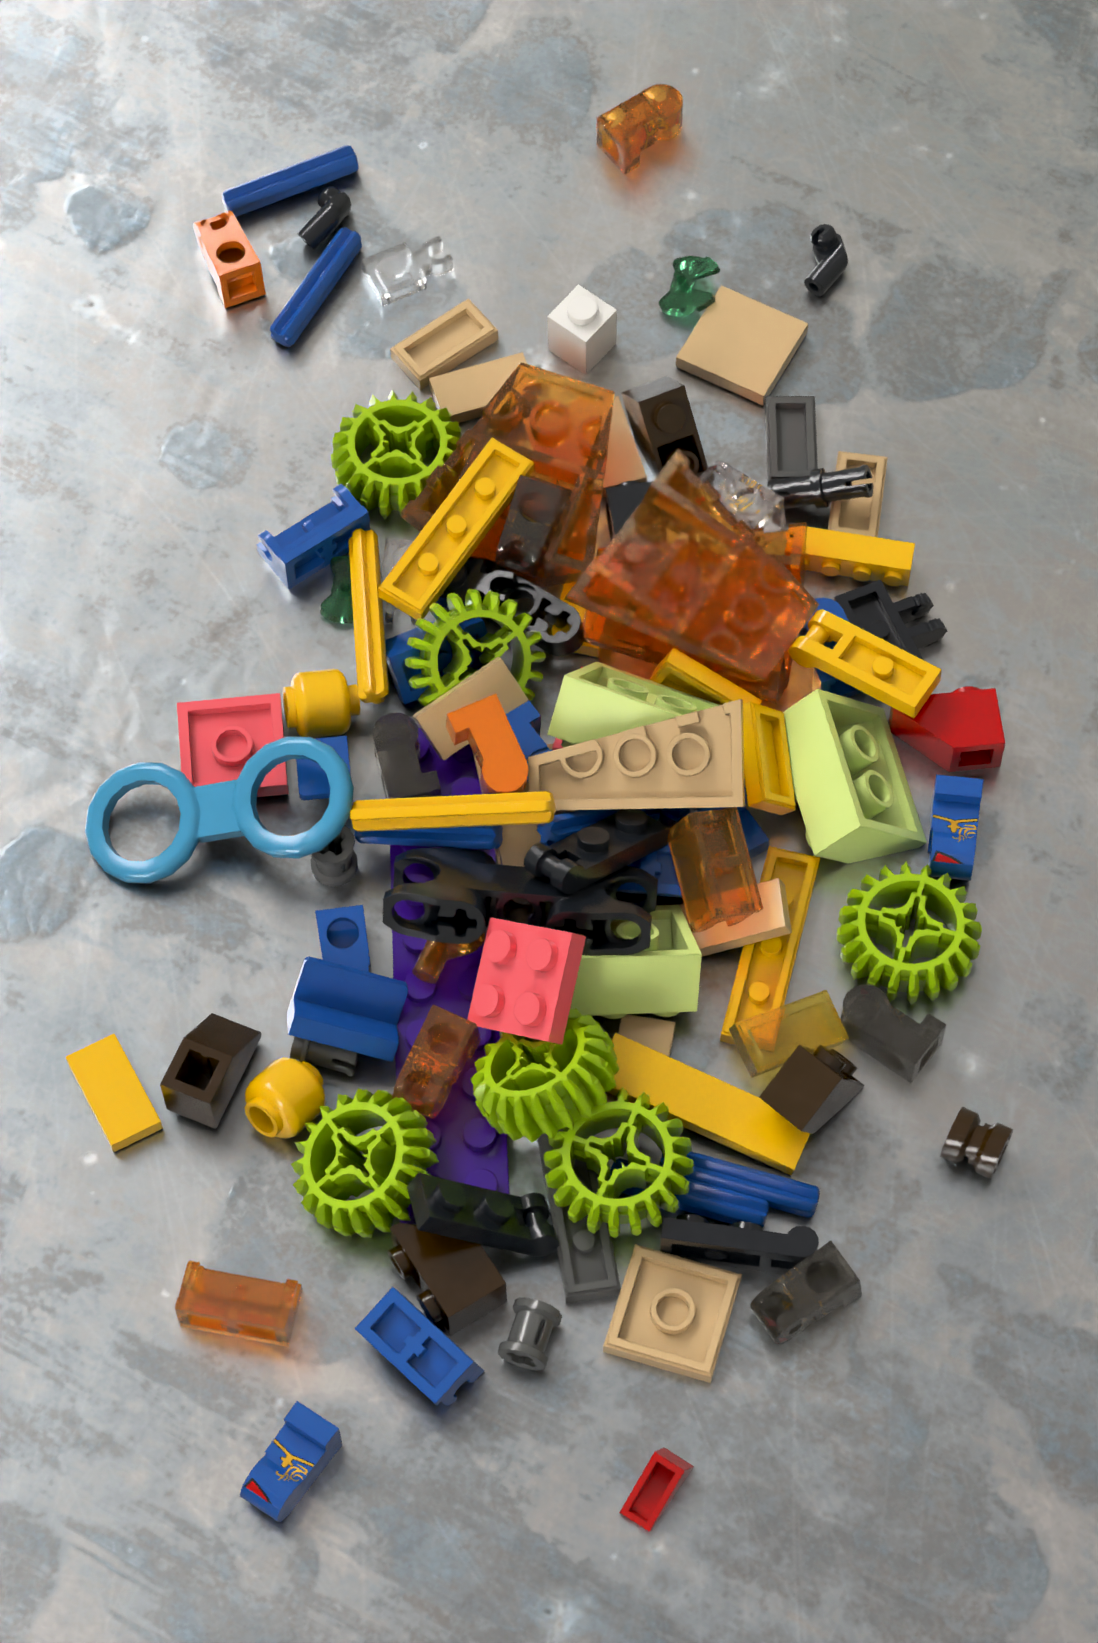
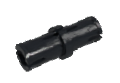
[767,465,873,512]

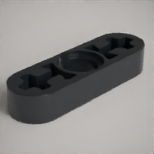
[479,558,586,656]

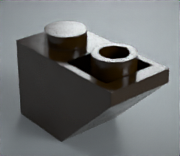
[621,376,711,495]
[160,1013,262,1129]
[759,1044,864,1134]
[387,1222,507,1336]

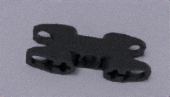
[383,847,658,956]

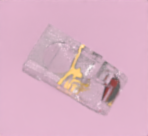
[686,461,786,556]

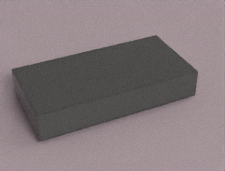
[765,396,818,484]

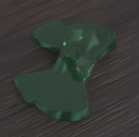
[659,256,720,317]
[320,556,382,624]

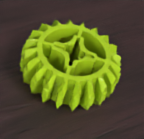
[331,390,466,520]
[405,589,546,707]
[836,861,982,1005]
[471,1008,620,1143]
[544,1087,694,1238]
[291,1088,439,1238]

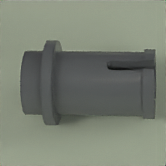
[290,1037,360,1077]

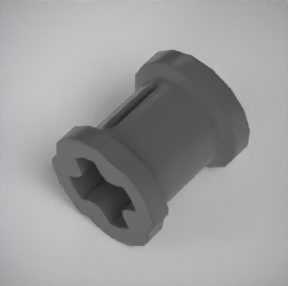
[310,825,358,887]
[498,1297,562,1370]

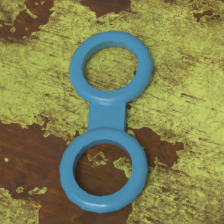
[85,736,354,883]

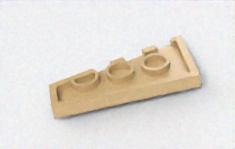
[528,699,745,810]

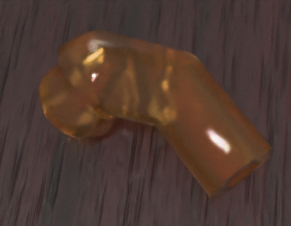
[412,933,485,984]

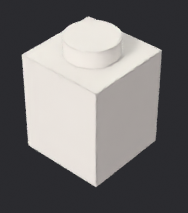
[547,284,617,375]

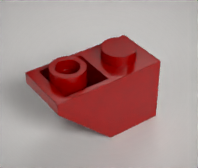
[888,686,1005,772]

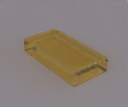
[729,990,849,1078]

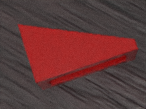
[619,1447,694,1532]

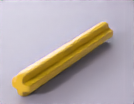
[348,528,389,704]
[350,791,556,832]

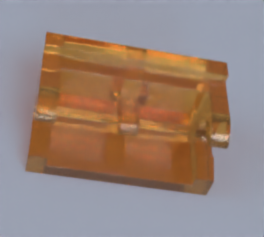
[668,807,763,933]
[175,1260,302,1347]

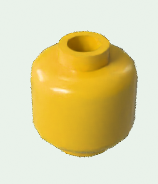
[283,668,360,738]
[245,1057,326,1139]

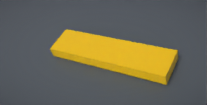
[378,438,534,620]
[720,846,820,1054]
[607,1033,810,1175]

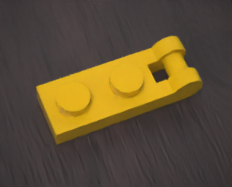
[788,610,942,718]

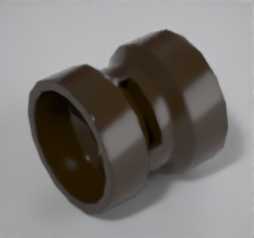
[940,1107,1013,1179]

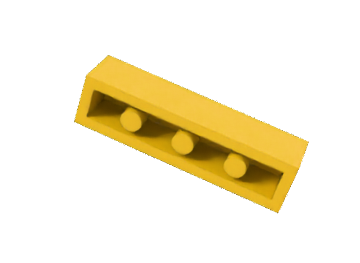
[783,524,915,586]

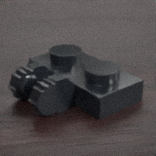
[834,579,948,660]

